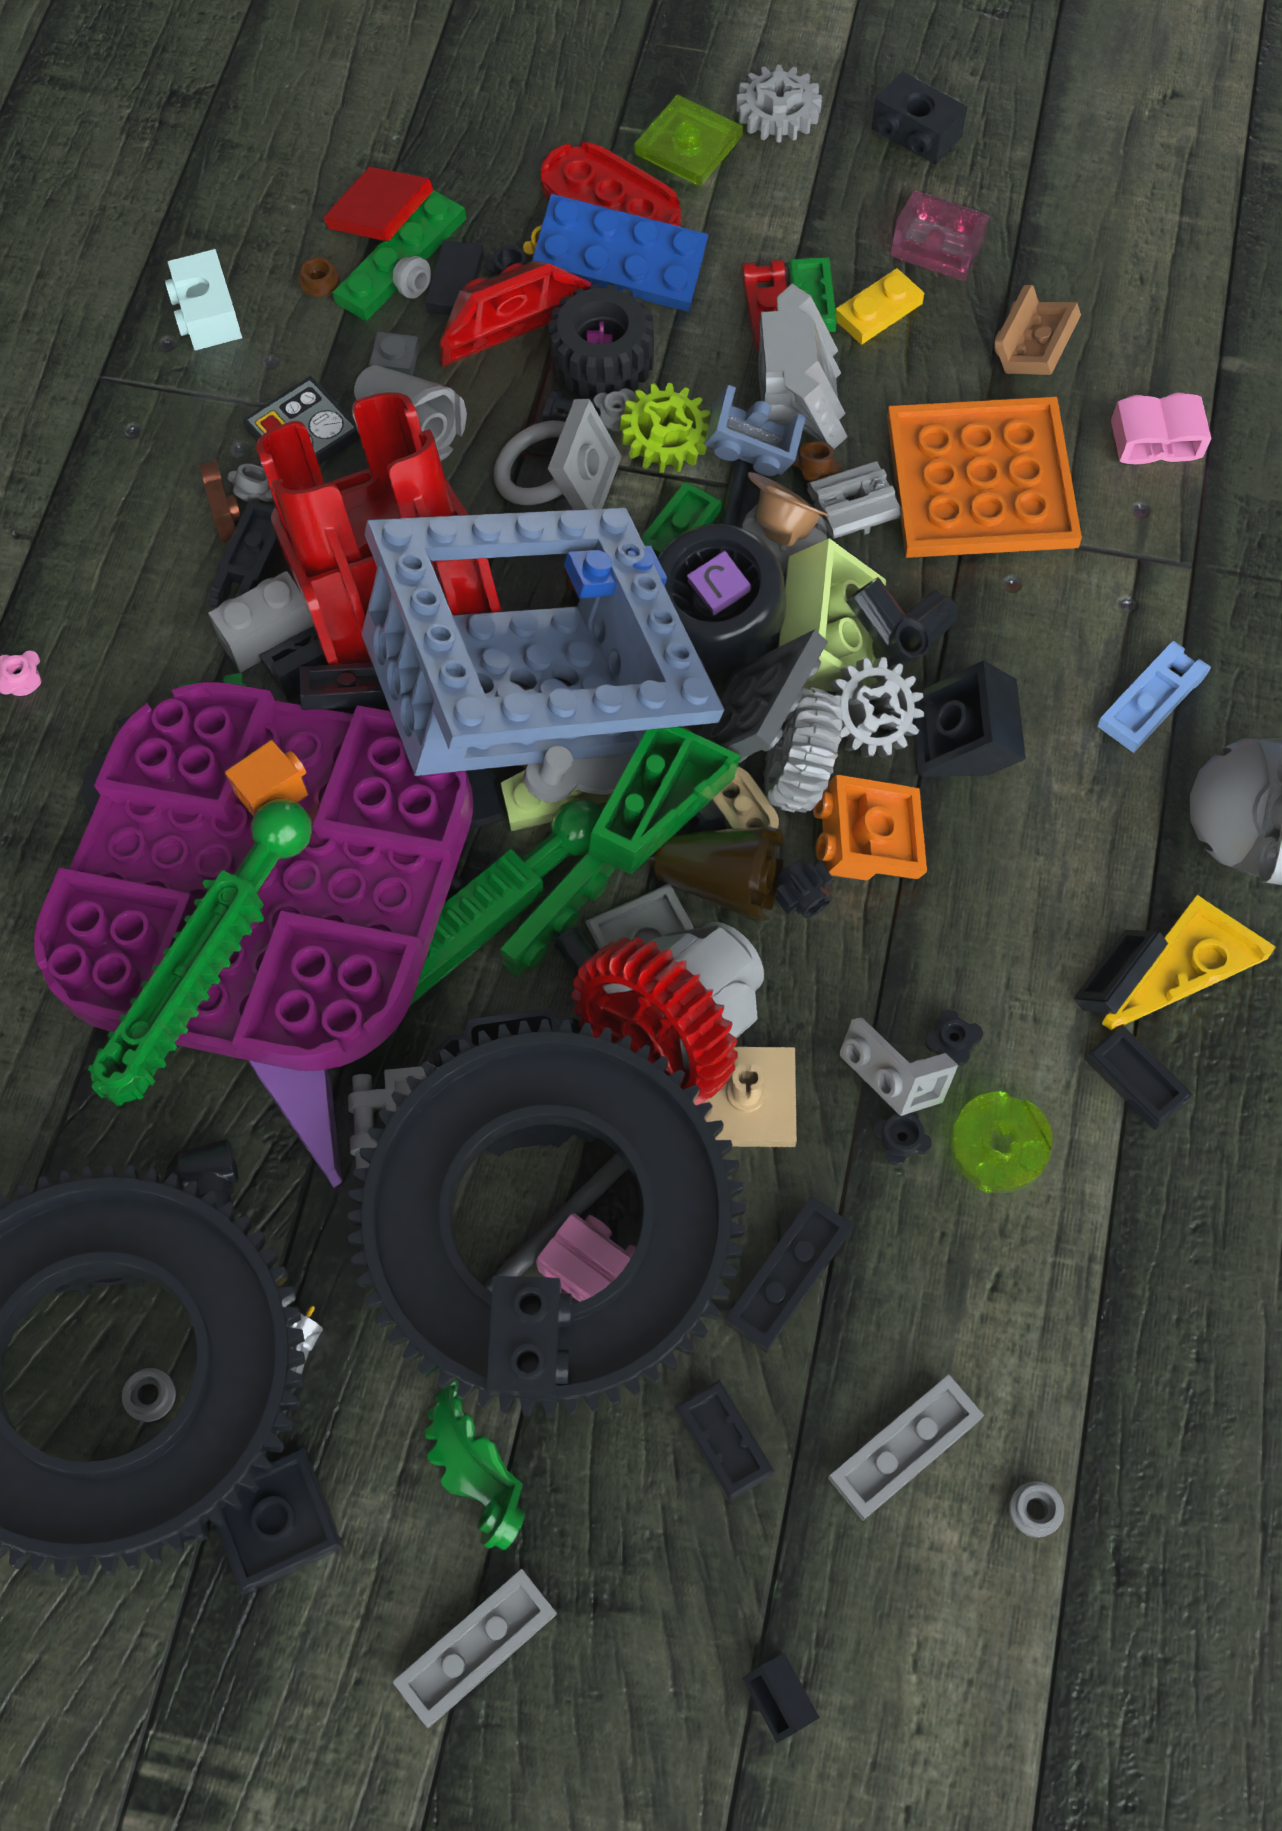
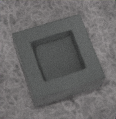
[369,332,420,376]

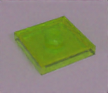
[634,94,743,186]

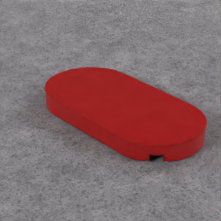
[541,142,681,227]

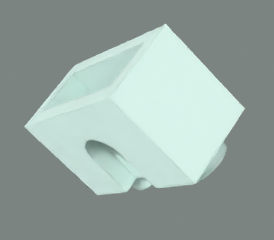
[165,249,242,350]

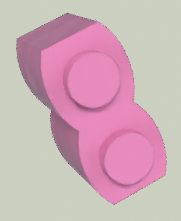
[1111,392,1211,464]

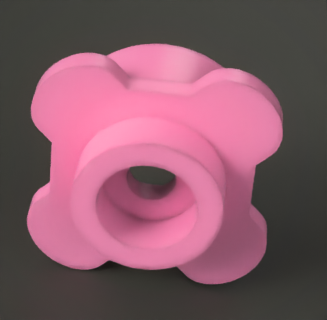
[0,651,41,696]

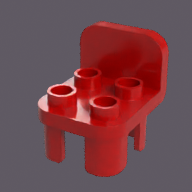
[256,392,502,665]

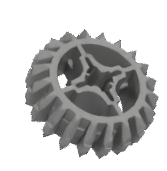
[763,687,843,813]

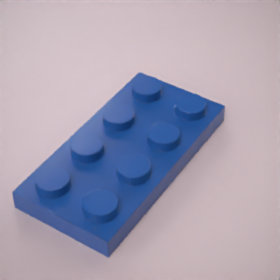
[532,194,709,312]

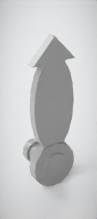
[524,746,634,803]

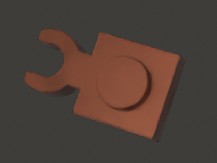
[199,460,241,543]

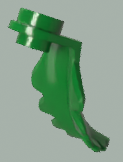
[424,1380,525,1550]

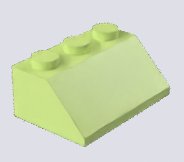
[779,538,886,692]

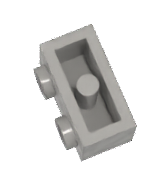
[208,571,313,673]

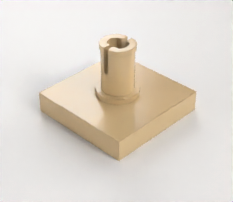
[704,1047,797,1147]

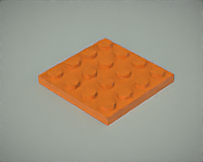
[887,397,1082,558]

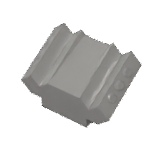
[758,284,848,450]

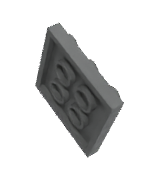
[697,629,828,763]

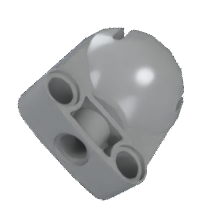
[1190,737,1282,885]

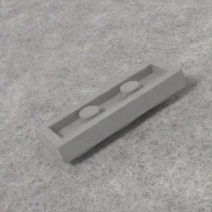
[828,1374,984,1521]
[393,1569,557,1728]

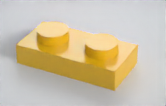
[836,268,924,345]

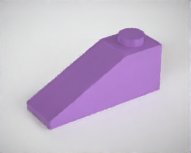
[248,1060,342,1188]

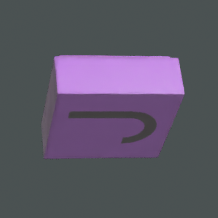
[687,551,751,616]

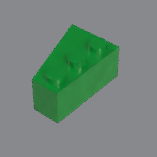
[588,727,741,874]

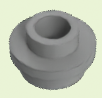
[393,256,431,299]
[122,1368,176,1422]
[1009,1481,1064,1538]

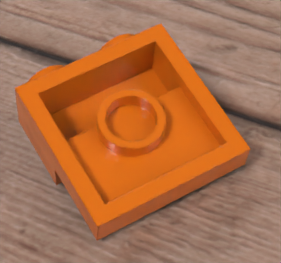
[813,775,927,881]

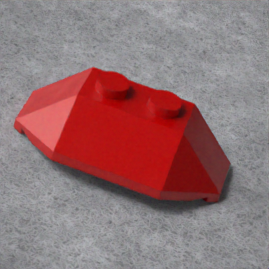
[439,261,592,367]

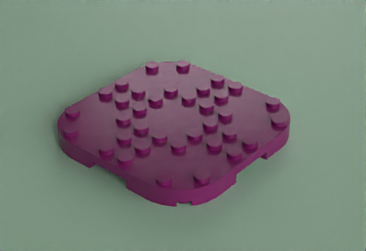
[34,682,473,1071]

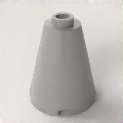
[354,365,467,461]

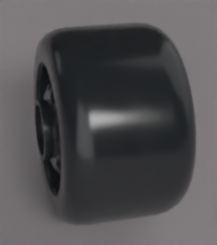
[658,524,786,673]

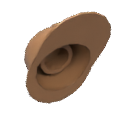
[748,472,829,547]

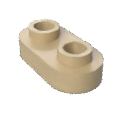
[712,767,779,829]

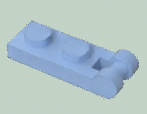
[1097,641,1211,753]

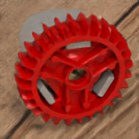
[572,922,764,1105]

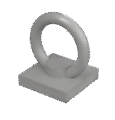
[493,399,622,510]

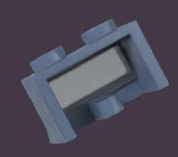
[704,385,806,476]

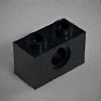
[872,71,968,165]

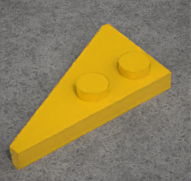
[1102,895,1276,1031]

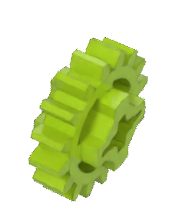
[619,383,711,473]

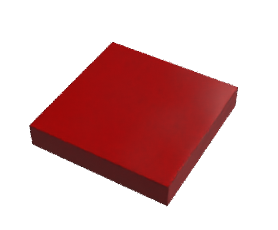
[323,167,434,242]

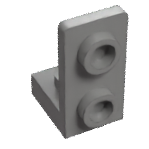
[840,1017,958,1116]

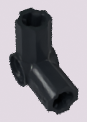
[846,577,958,669]

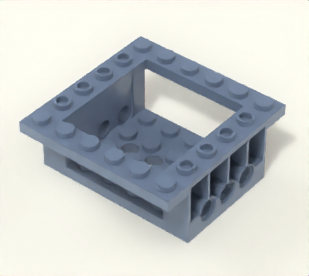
[362,508,724,776]

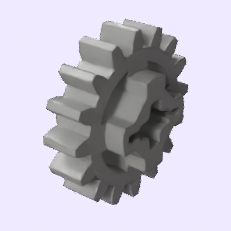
[736,65,822,142]
[829,657,924,757]

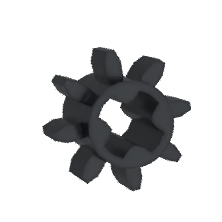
[775,859,835,918]

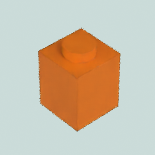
[225,740,308,816]

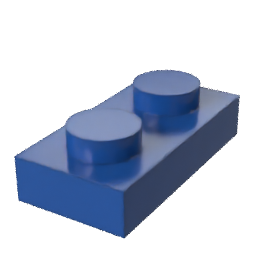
[564,546,667,598]

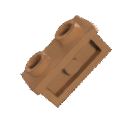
[994,285,1081,375]

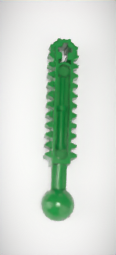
[88,798,312,1106]
[410,799,603,1006]

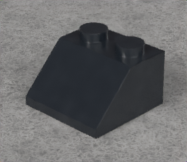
[913,660,1026,777]

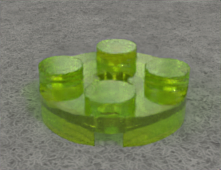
[950,1091,1053,1194]

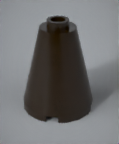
[649,827,784,921]

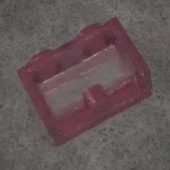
[890,190,990,282]

